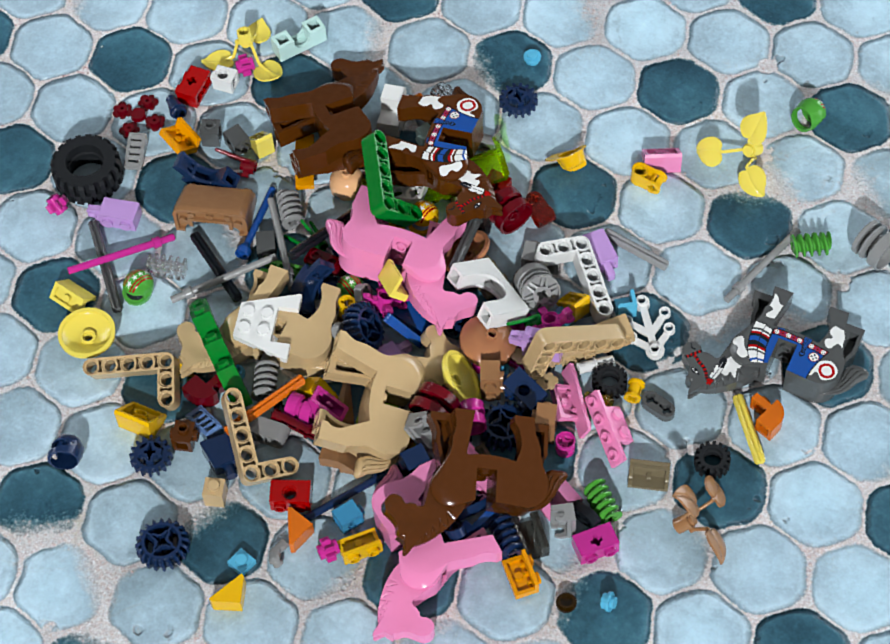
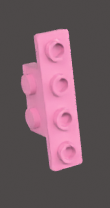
[549,363,591,439]
[584,390,633,468]

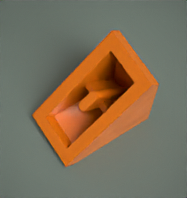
[288,507,314,553]

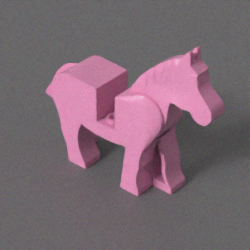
[325,185,478,336]
[371,459,502,643]

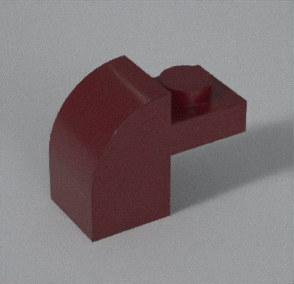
[182,374,224,408]

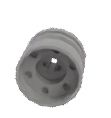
[851,220,890,271]
[513,262,561,312]

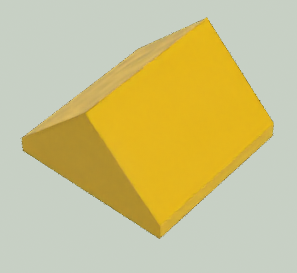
[114,401,167,439]

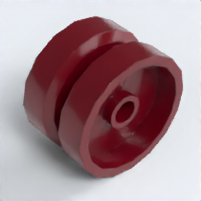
[488,186,533,234]
[409,381,460,413]

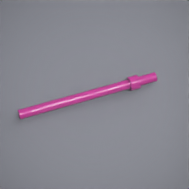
[67,233,175,275]

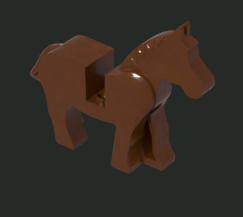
[263,58,384,179]
[381,408,568,556]

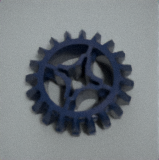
[341,301,385,350]
[479,401,528,453]
[135,518,191,572]

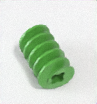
[790,231,832,258]
[583,479,622,524]

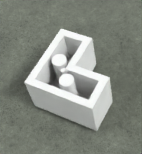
[377,84,407,137]

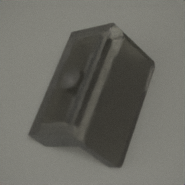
[515,511,549,560]

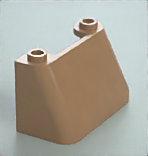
[172,183,257,237]

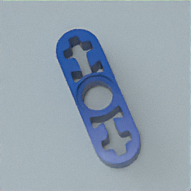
[383,312,422,348]

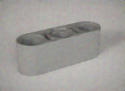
[236,415,291,449]

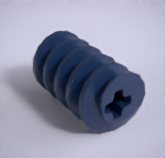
[489,515,523,561]

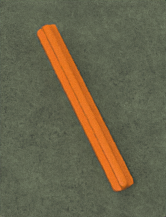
[224,374,306,436]

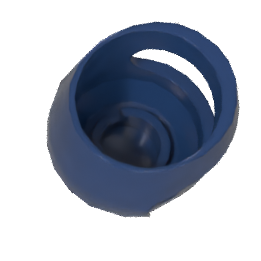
[47,434,84,470]

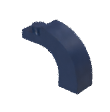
[173,151,241,188]
[290,258,335,319]

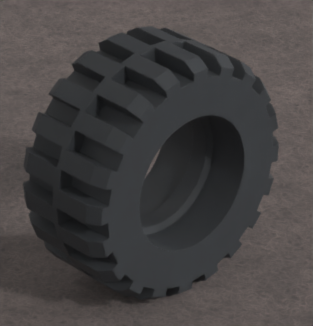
[50,134,124,205]

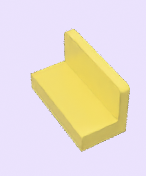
[378,259,409,302]
[49,279,96,312]

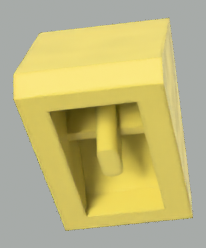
[249,131,275,159]

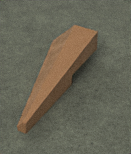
[319,383,357,475]

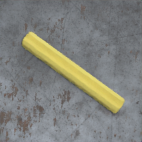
[733,394,765,465]

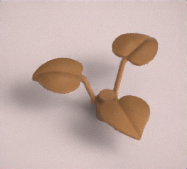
[672,475,726,565]

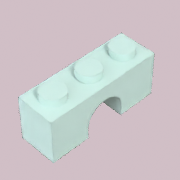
[270,15,327,62]

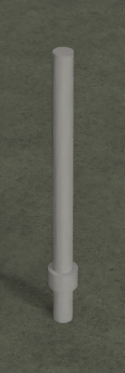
[267,197,295,291]
[723,228,801,303]
[170,253,278,303]

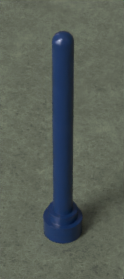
[303,471,386,521]

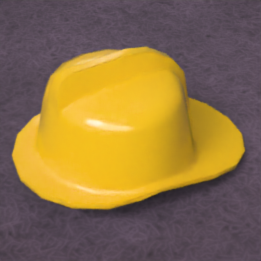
[545,145,587,172]

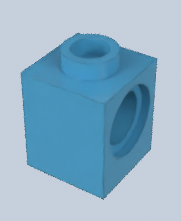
[332,499,365,535]

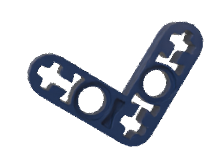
[442,494,486,540]

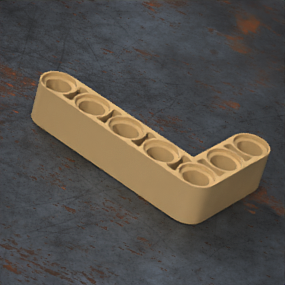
[522,324,627,380]
[83,352,180,411]
[221,388,299,486]

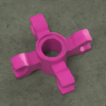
[361,281,409,318]
[532,306,575,329]

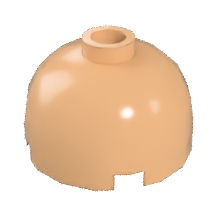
[329,168,366,201]

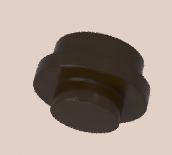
[556,592,577,613]

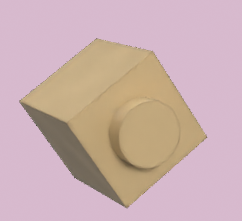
[202,477,228,508]

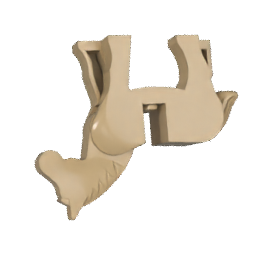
[177,265,348,378]
[311,325,472,479]

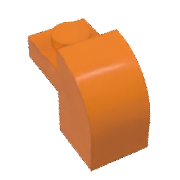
[750,393,784,441]

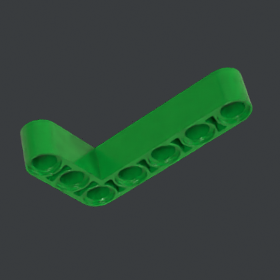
[361,130,422,228]

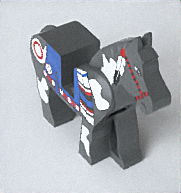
[681,286,869,403]

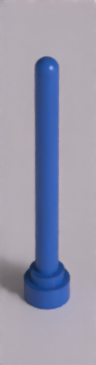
[235,186,276,260]

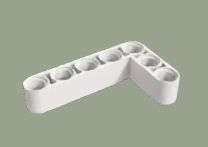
[534,236,613,323]

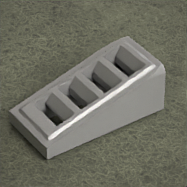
[124,132,148,171]

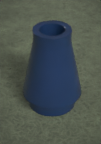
[166,95,187,119]

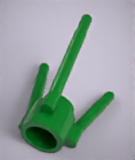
[284,219,328,251]
[506,313,542,348]

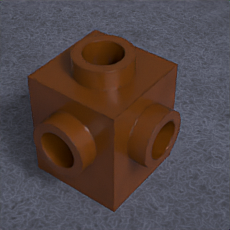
[170,419,200,452]

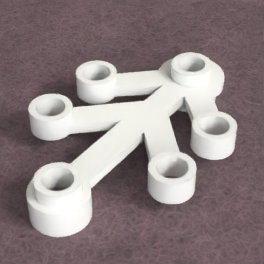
[627,295,675,361]

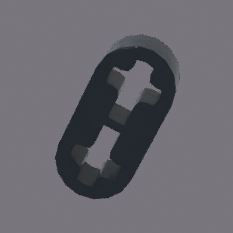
[573,500,601,529]

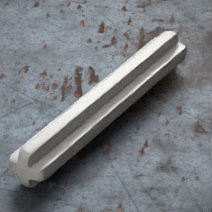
[604,228,669,271]

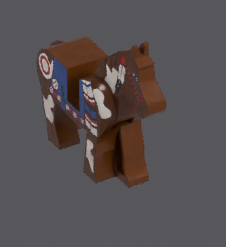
[385,86,503,226]

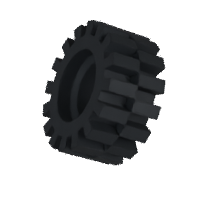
[592,362,628,400]
[694,441,731,479]

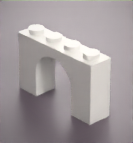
[446,257,530,329]

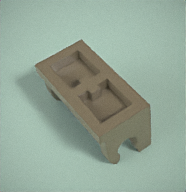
[627,458,671,492]

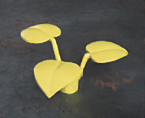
[201,18,283,82]
[696,111,767,197]

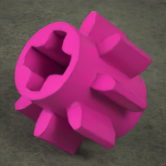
[234,54,255,77]
[45,193,69,216]
[316,536,340,563]

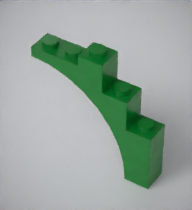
[189,298,253,407]

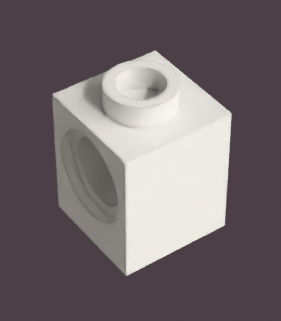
[210,65,240,94]

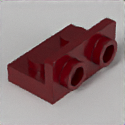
[304,247,347,277]

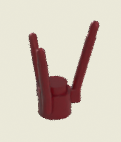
[215,148,257,178]

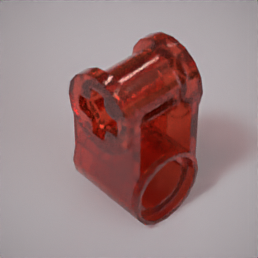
[526,191,556,228]

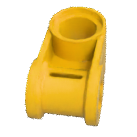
[630,162,668,194]

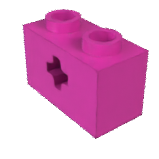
[572,522,620,565]

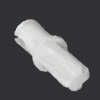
[575,355,615,375]

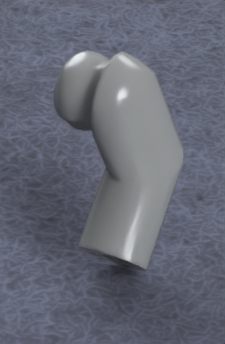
[269,539,289,568]

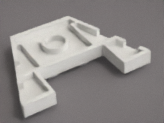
[233,294,303,363]

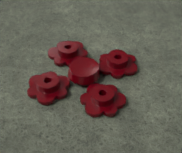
[113,95,165,139]

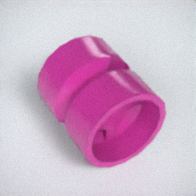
[284,391,314,424]
[459,398,487,436]

